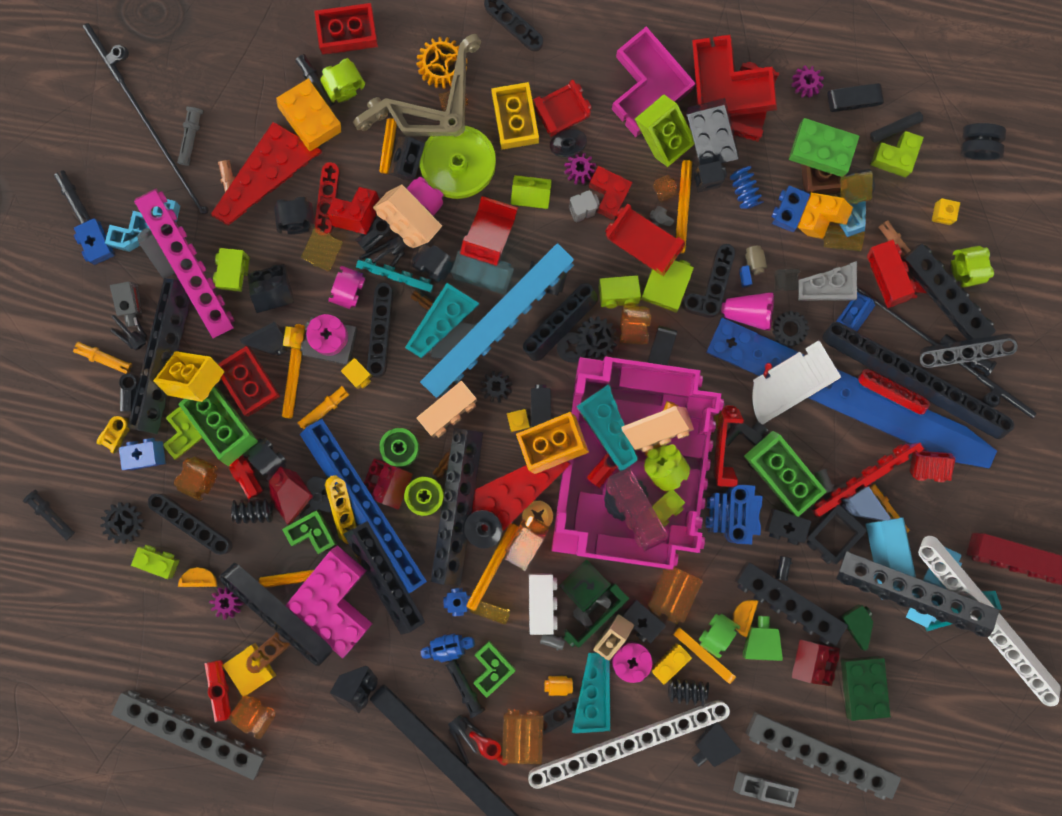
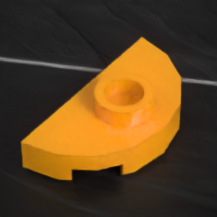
[178,567,218,587]
[732,600,758,638]

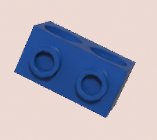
[771,185,810,232]

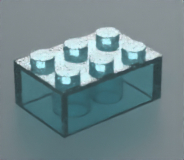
[451,250,514,295]

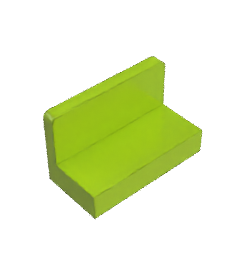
[511,175,552,209]

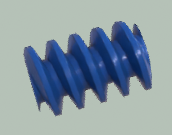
[730,166,764,209]

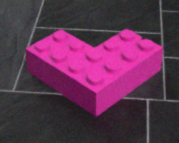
[612,26,696,137]
[285,545,372,659]

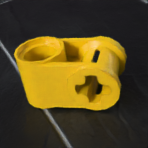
[97,416,130,454]

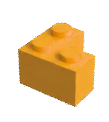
[797,192,853,239]

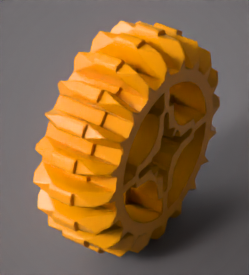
[416,37,468,89]

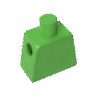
[743,616,783,661]

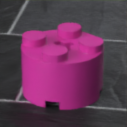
[406,177,443,216]
[328,266,365,309]
[306,314,348,356]
[612,641,652,683]

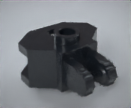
[300,476,339,518]

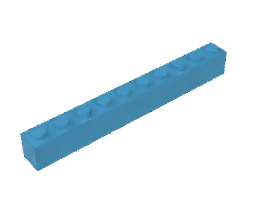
[420,243,574,398]

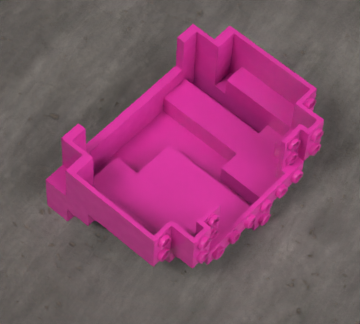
[551,357,724,570]

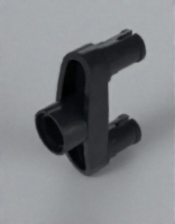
[725,421,770,471]

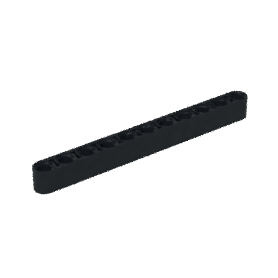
[822,322,1015,439]
[369,684,519,816]

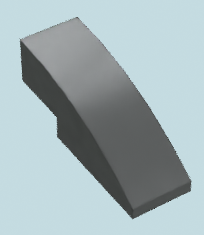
[733,771,799,808]

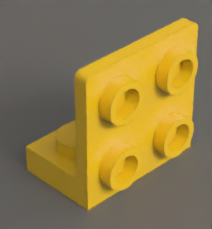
[223,643,276,697]

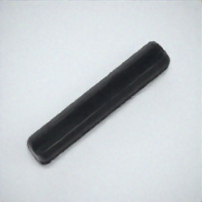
[870,111,923,143]

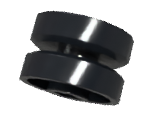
[960,123,1006,161]

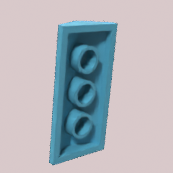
[866,517,917,595]

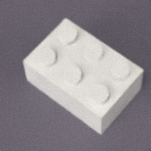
[529,573,557,635]

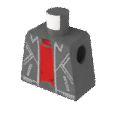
[110,282,142,327]

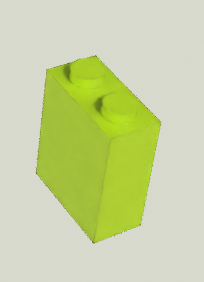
[641,260,694,313]

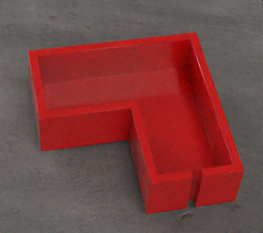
[692,35,777,116]

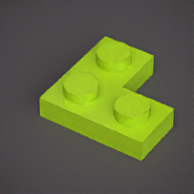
[163,407,203,460]

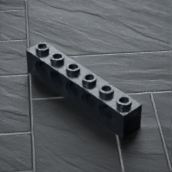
[902,244,996,340]
[343,521,425,634]
[735,562,848,646]

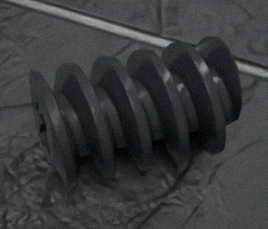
[231,498,273,524]
[668,678,709,707]

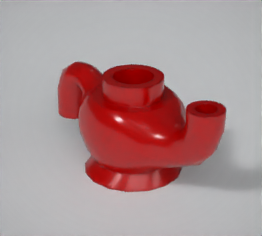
[469,731,508,766]

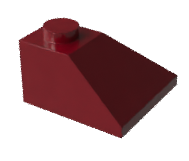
[269,466,313,525]

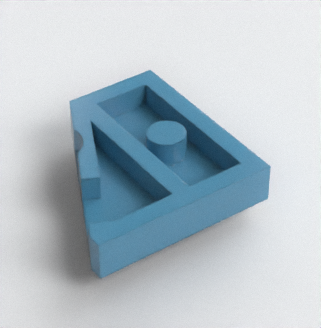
[840,195,866,237]

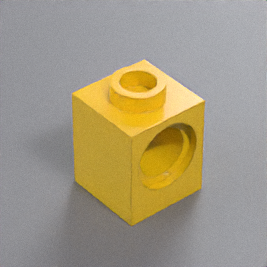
[932,198,960,225]
[341,358,372,389]

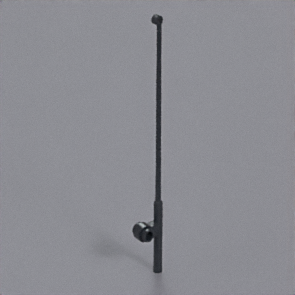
[83,23,209,214]
[857,286,1037,419]

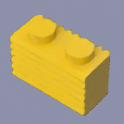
[651,643,692,685]

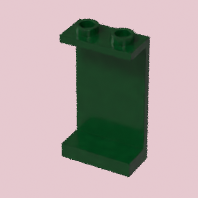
[564,583,629,648]

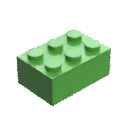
[788,118,859,177]

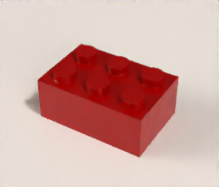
[314,3,378,55]
[867,240,916,309]
[218,346,281,417]

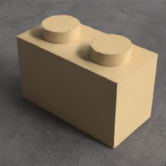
[593,614,634,661]

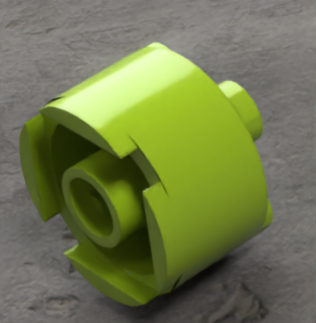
[320,58,365,103]
[951,246,994,288]
[644,444,690,491]
[404,477,444,516]

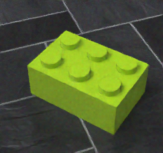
[635,95,695,167]

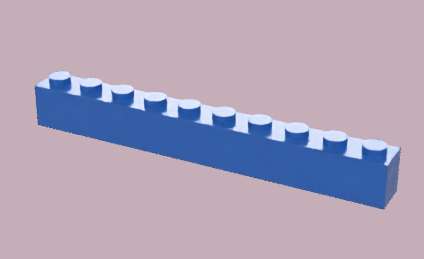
[300,419,427,593]

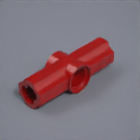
[586,448,634,488]
[229,455,263,499]
[204,660,232,722]

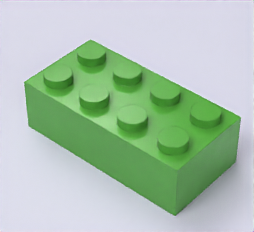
[178,385,258,466]
[744,431,827,517]

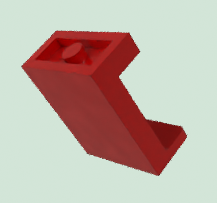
[533,80,592,137]

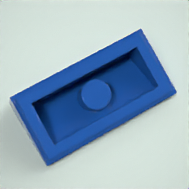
[836,292,875,332]

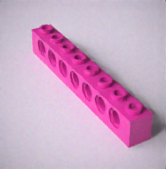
[134,188,235,338]

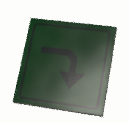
[559,559,612,613]

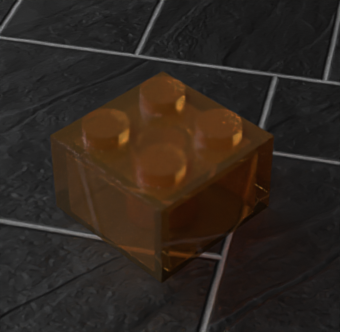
[505,516,550,571]

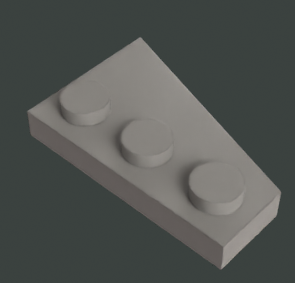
[798,261,857,300]

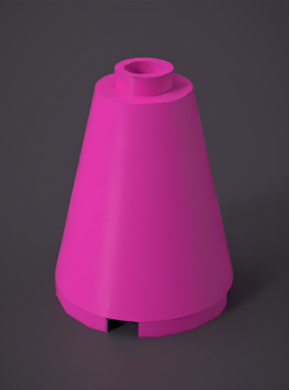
[721,292,774,331]

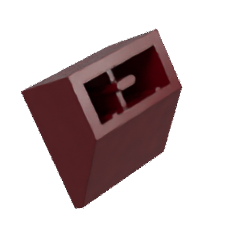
[364,458,413,510]
[791,640,840,686]

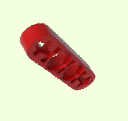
[315,162,340,237]
[858,369,930,414]

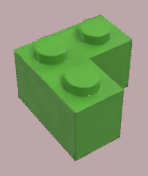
[282,510,337,554]
[473,640,516,698]

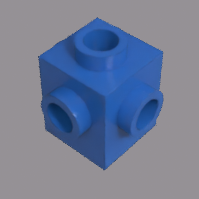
[444,588,471,616]

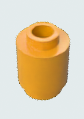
[544,676,573,696]

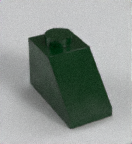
[839,604,873,651]

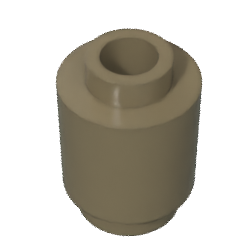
[745,246,767,275]

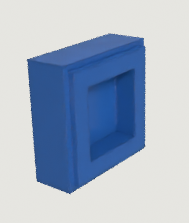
[739,265,752,288]

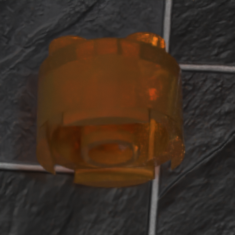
[619,305,651,345]
[174,456,218,501]
[229,695,276,739]

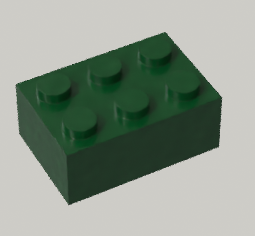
[841,656,891,721]

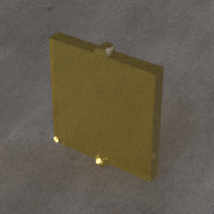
[840,171,873,204]
[301,228,343,272]

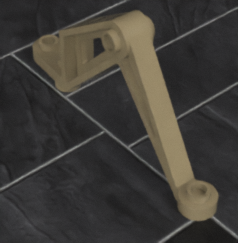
[353,34,481,137]

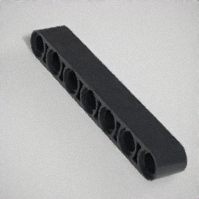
[219,563,333,666]

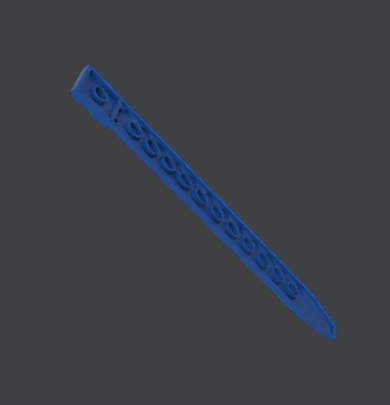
[706,318,997,468]

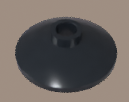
[550,129,587,157]
[464,510,502,549]

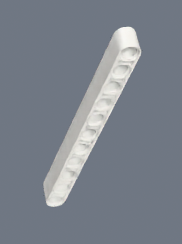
[919,536,1061,706]
[528,700,730,789]

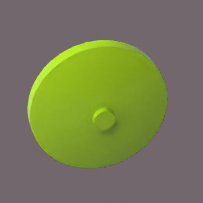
[420,126,496,199]

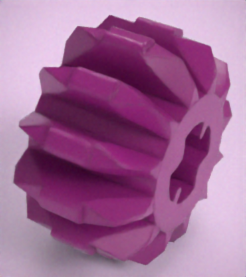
[791,65,824,98]
[564,153,596,185]
[209,587,243,619]

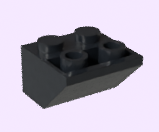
[248,264,294,313]
[330,666,378,713]

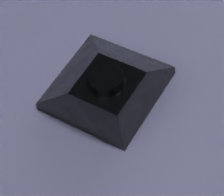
[240,322,289,356]

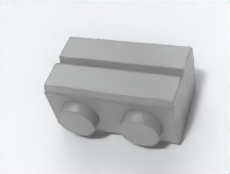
[569,190,600,223]

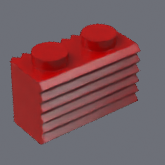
[910,451,955,482]

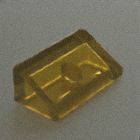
[823,225,865,251]
[470,601,510,624]

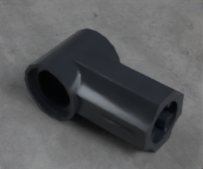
[355,217,392,253]
[119,374,139,411]

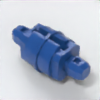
[421,633,475,663]

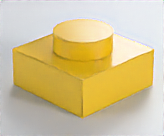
[283,326,304,349]
[507,409,530,432]

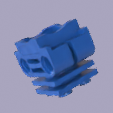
[705,485,762,545]

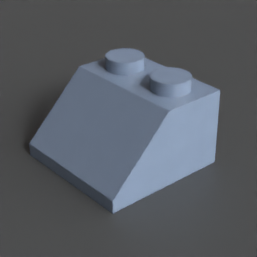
[841,486,891,521]

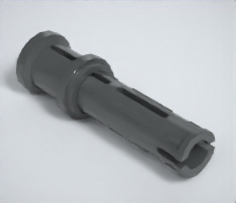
[177,106,203,166]

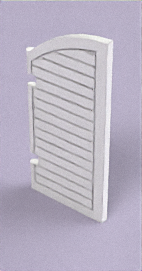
[752,341,841,424]

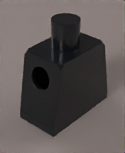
[692,722,741,767]

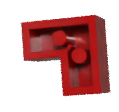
[589,166,632,220]
[326,187,380,235]

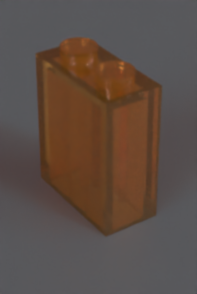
[647,567,703,624]
[502,710,543,764]

